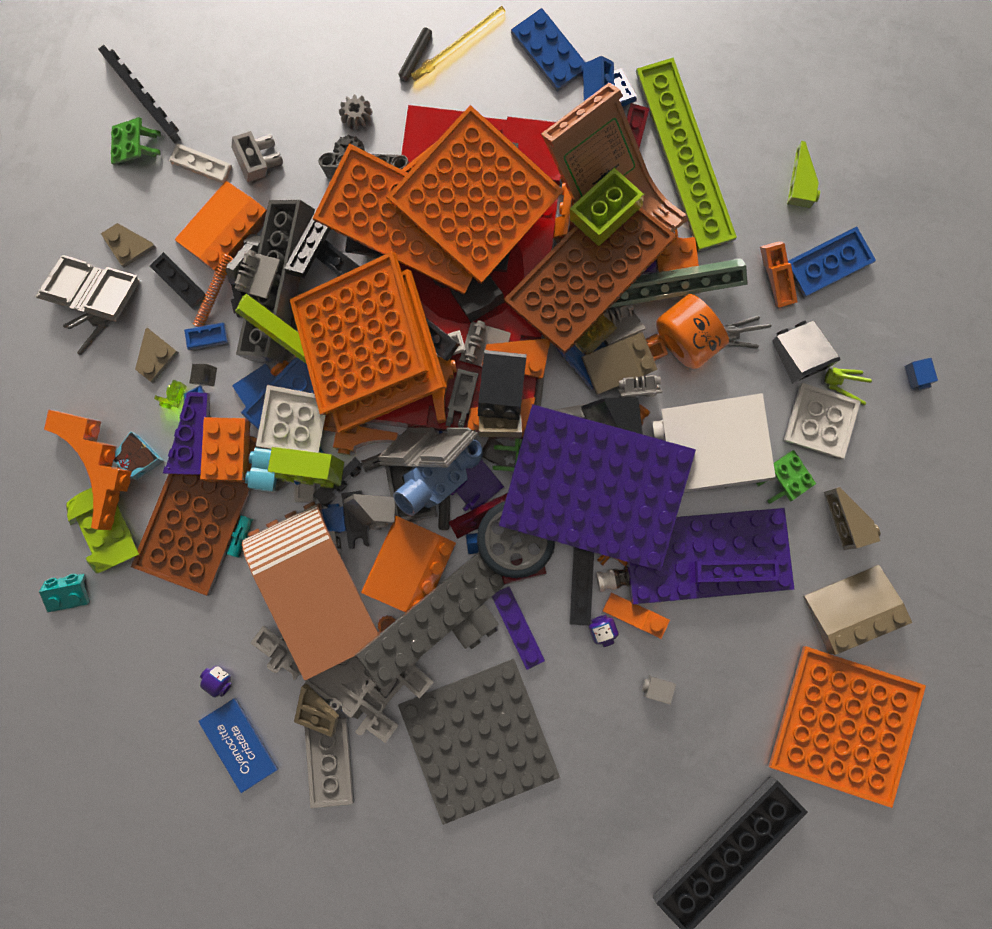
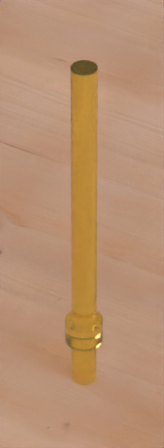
[411,5,506,81]

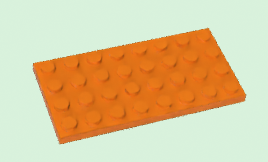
[313,143,473,294]

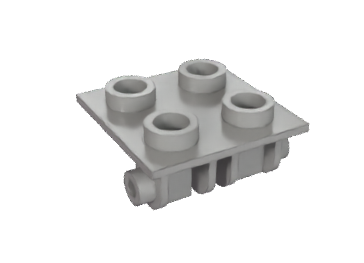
[234,249,281,299]
[595,304,646,345]
[460,321,511,367]
[616,375,662,398]

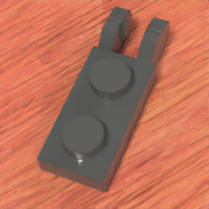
[446,369,478,428]

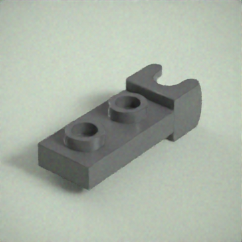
[226,234,261,285]

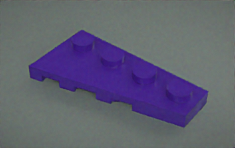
[163,392,210,475]

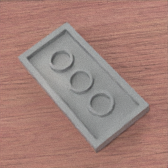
[304,718,354,808]

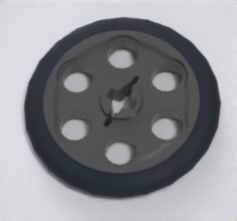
[477,501,555,578]

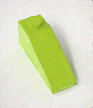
[787,141,820,208]

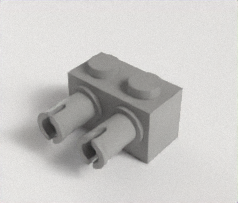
[231,131,283,182]

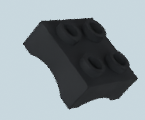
[449,275,504,323]

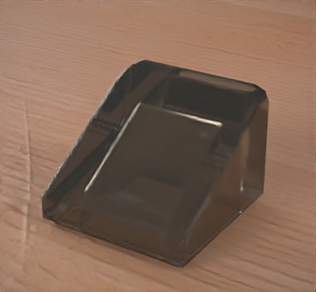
[189,364,217,386]

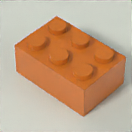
[200,417,251,483]

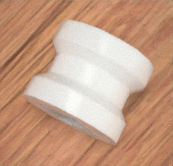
[596,569,617,592]

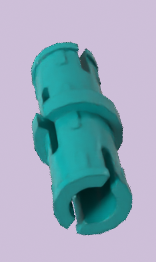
[227,515,253,558]

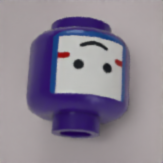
[588,615,619,647]
[200,666,232,698]

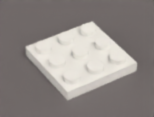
[784,383,861,459]
[256,385,326,453]

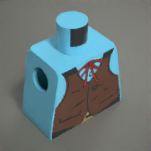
[113,432,164,480]

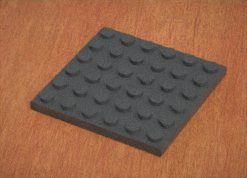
[398,658,560,825]

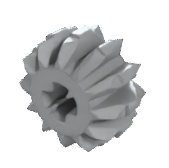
[339,94,373,130]

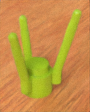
[824,367,872,405]

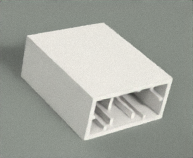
[653,393,776,493]

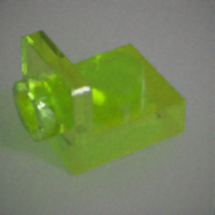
[154,380,186,410]

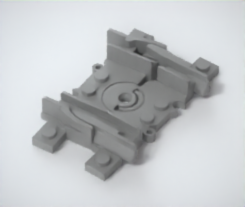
[251,626,434,743]

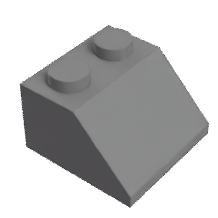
[344,494,395,530]

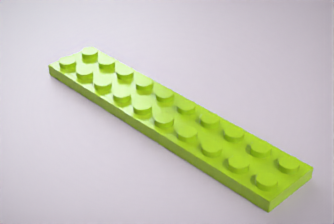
[636,57,737,251]

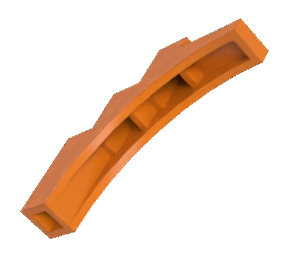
[44,410,132,530]

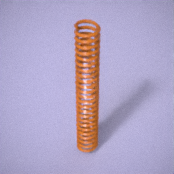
[193,253,233,327]

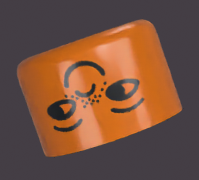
[656,294,729,369]

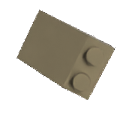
[581,332,658,395]
[824,487,881,550]

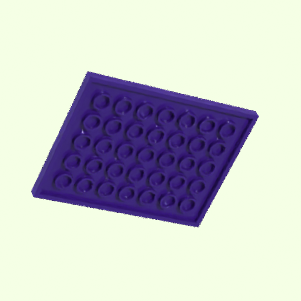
[499,404,696,571]

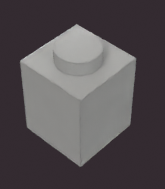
[642,675,676,705]

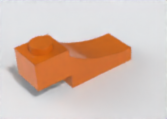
[760,242,798,308]
[432,356,457,424]
[333,426,399,455]
[602,592,670,639]

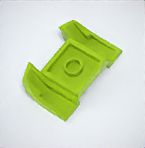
[66,487,139,574]

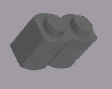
[452,603,499,649]

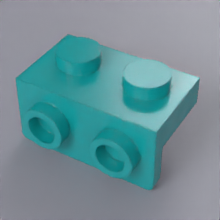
[39,574,90,613]

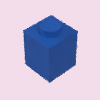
[905,358,938,391]
[322,503,347,533]

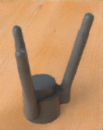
[63,313,107,355]
[724,316,772,348]

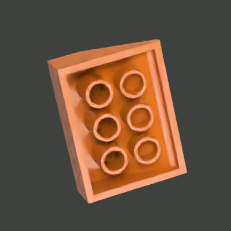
[174,181,267,276]
[361,516,456,612]

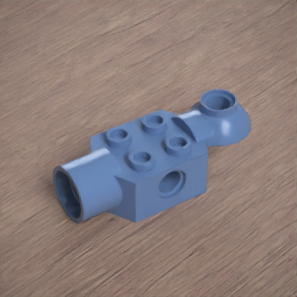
[393,438,483,516]

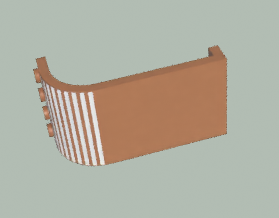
[242,501,380,681]

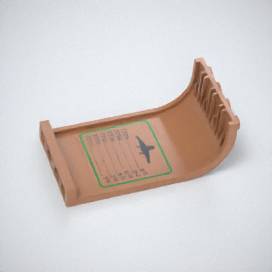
[541,83,688,232]

